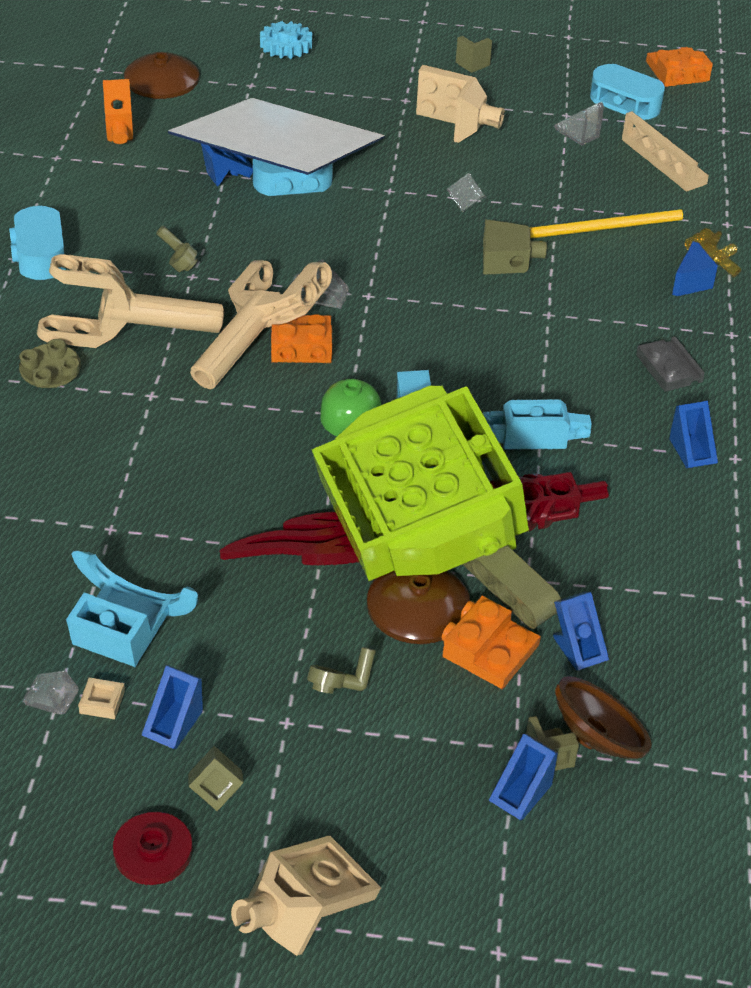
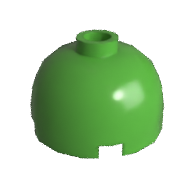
[321,379,382,436]

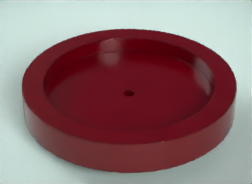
[113,812,192,885]

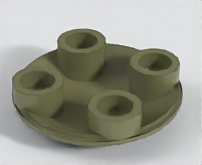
[19,339,81,388]

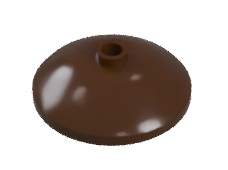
[124,52,199,99]
[367,571,470,644]
[555,676,652,759]

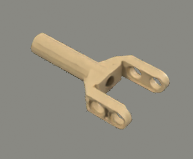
[37,254,224,348]
[190,260,332,389]

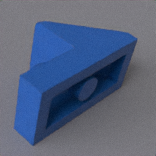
[201,143,253,186]
[553,592,609,670]

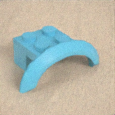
[66,551,198,667]

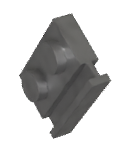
[636,337,705,392]

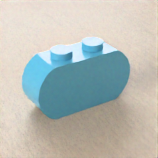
[590,64,665,120]
[253,159,333,196]
[9,206,66,280]

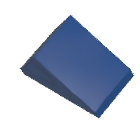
[672,241,718,296]
[669,401,718,468]
[142,665,203,749]
[489,734,558,820]

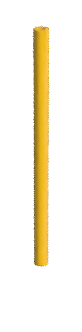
[530,209,683,239]

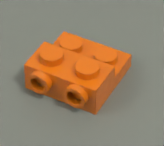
[646,47,713,87]
[271,315,332,363]
[442,596,541,689]

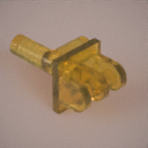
[685,228,741,277]

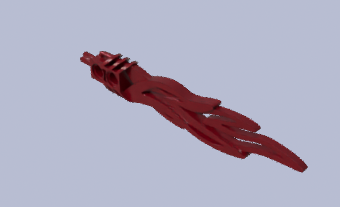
[219,472,609,566]

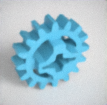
[260,21,312,59]

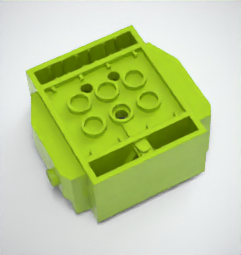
[311,386,529,581]

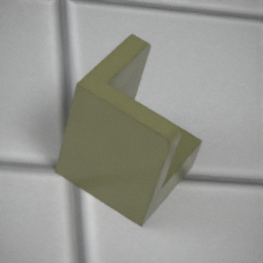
[456,36,492,73]
[526,716,579,771]
[188,746,243,811]

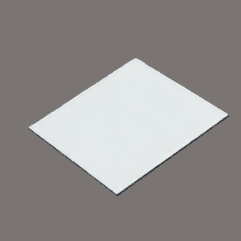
[168,98,385,175]

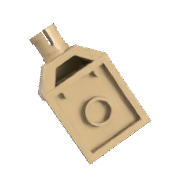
[416,65,505,143]
[231,836,381,956]

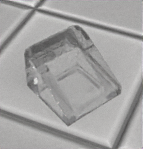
[23,671,79,715]

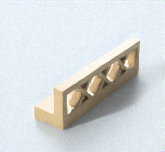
[622,111,709,192]

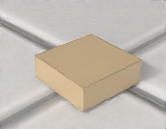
[78,678,125,719]

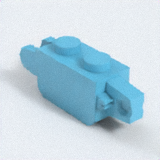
[482,400,592,449]

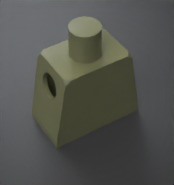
[483,219,547,274]

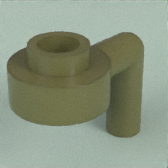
[156,225,197,272]
[307,647,376,694]

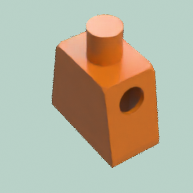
[103,79,133,144]

